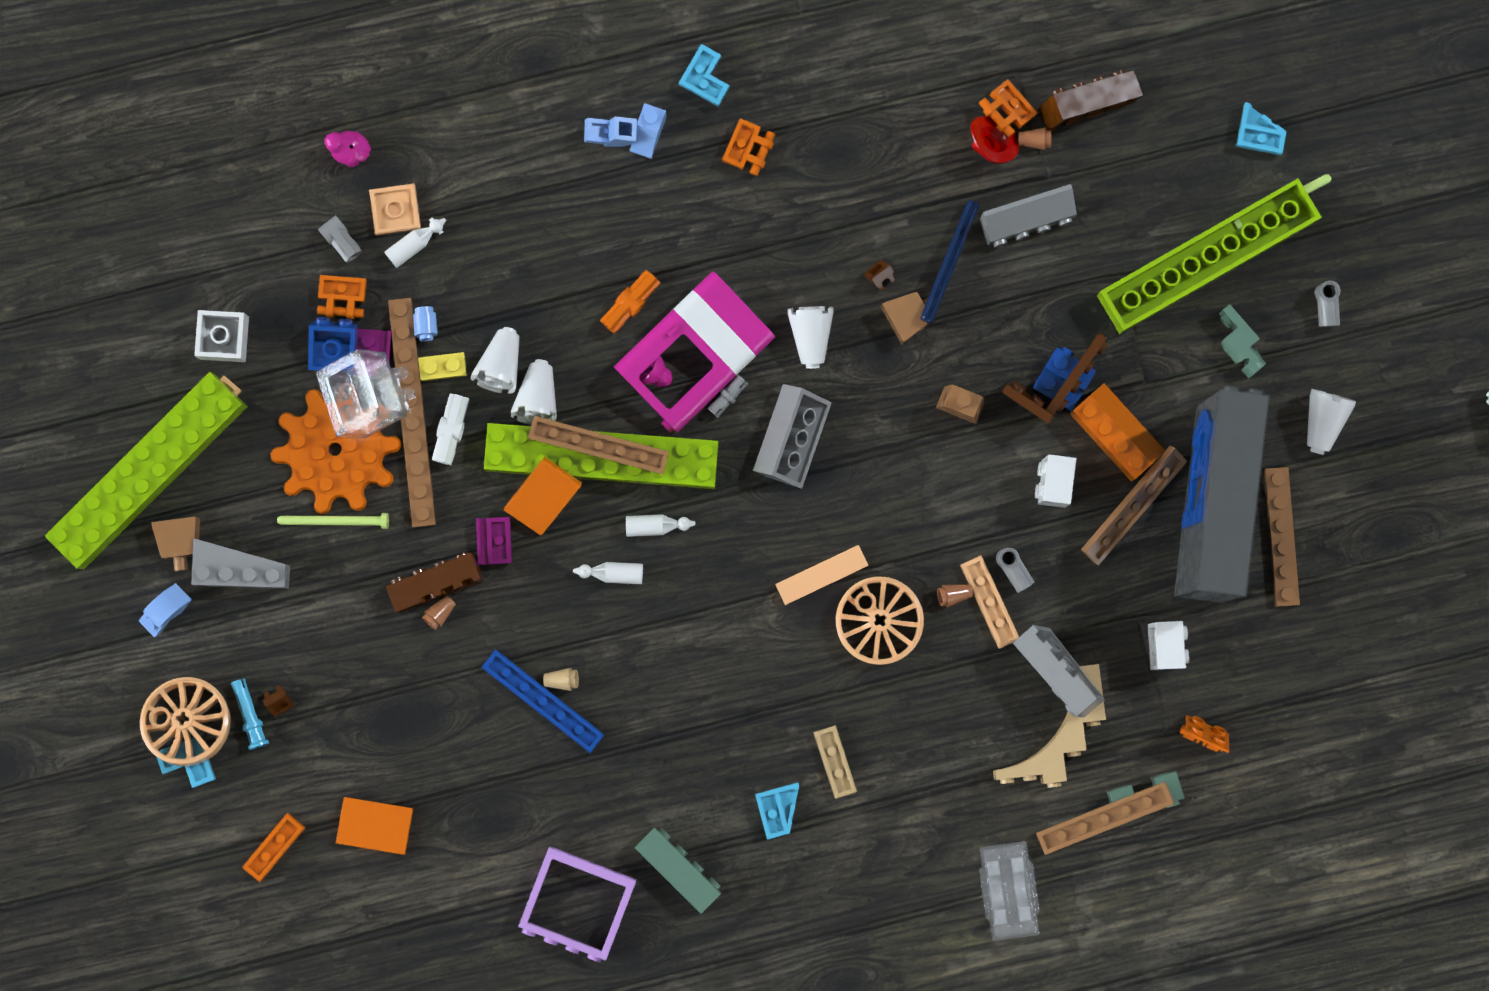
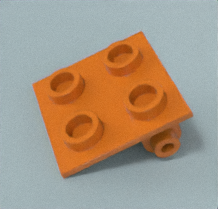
[1179,715,1229,753]

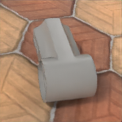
[318,215,362,263]
[1314,281,1341,327]
[996,548,1035,593]

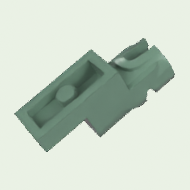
[1219,304,1266,378]

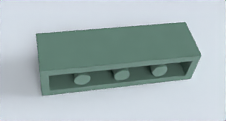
[635,827,721,914]

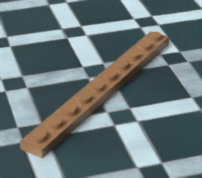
[388,298,436,528]

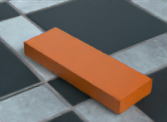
[242,813,306,882]

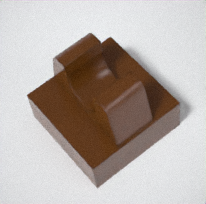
[863,260,895,290]
[263,685,295,717]

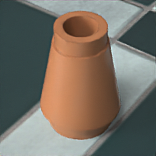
[1019,127,1052,150]
[937,584,973,607]
[422,595,456,630]

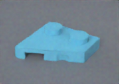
[1236,102,1287,155]
[755,782,799,840]

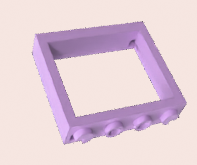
[518,846,637,962]

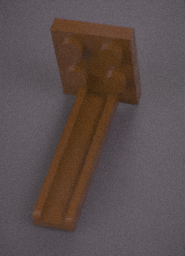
[1002,334,1108,423]

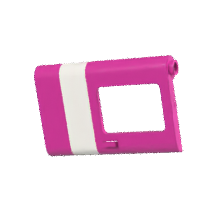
[614,271,775,433]

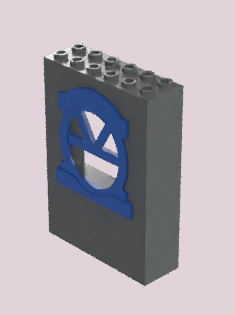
[1174,386,1269,603]

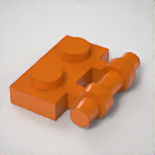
[979,79,1037,138]
[722,118,775,176]
[317,275,367,320]

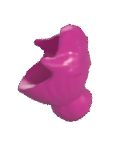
[324,131,371,168]
[639,356,673,388]

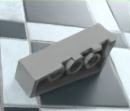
[191,539,290,589]
[1013,625,1105,717]

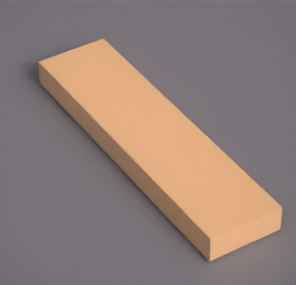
[775,545,869,605]
[960,556,1019,649]

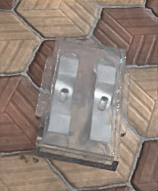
[979,841,1039,941]

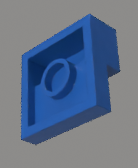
[308,317,358,373]
[1032,347,1096,412]

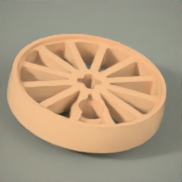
[836,577,924,665]
[140,677,231,766]

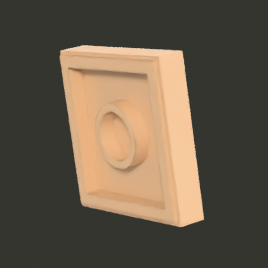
[369,184,421,236]

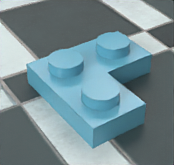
[679,44,730,107]
[156,737,216,788]

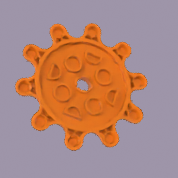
[270,386,402,514]

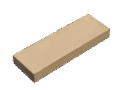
[813,725,857,799]

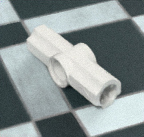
[432,394,469,465]

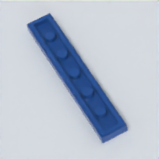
[481,649,605,753]

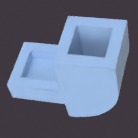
[584,116,637,147]
[139,583,192,637]

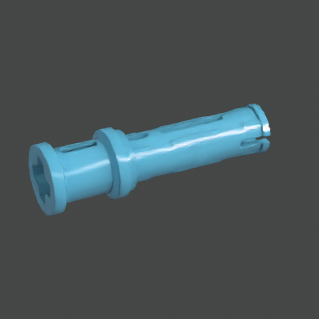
[231,678,269,750]

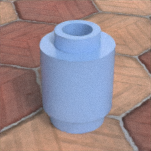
[413,306,438,342]

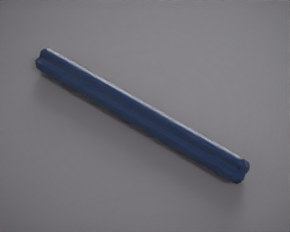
[921,200,979,323]

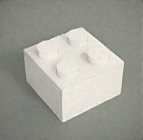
[195,310,249,362]
[1035,455,1076,508]
[1148,621,1189,670]

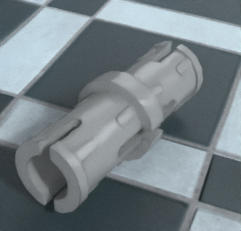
[707,375,748,418]

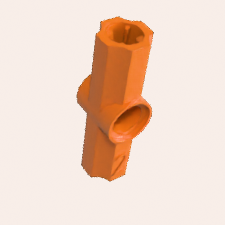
[600,270,661,334]

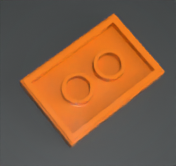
[504,457,582,535]
[336,797,414,855]

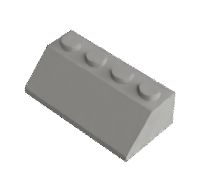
[979,184,1077,247]
[753,384,832,489]

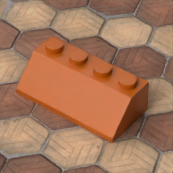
[1070,383,1165,481]

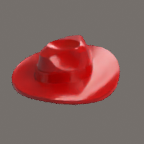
[970,116,1019,164]

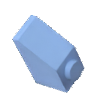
[630,103,667,159]

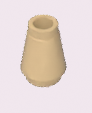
[543,668,579,691]

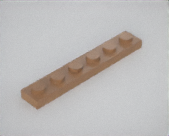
[528,416,669,475]
[1081,446,1187,566]
[1264,467,1300,607]
[1036,781,1175,855]

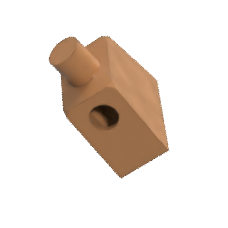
[881,292,930,345]
[936,385,985,424]
[151,517,200,572]

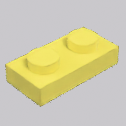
[418,352,467,381]

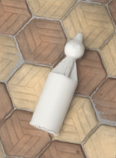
[384,217,446,268]
[626,514,695,537]
[573,562,643,584]

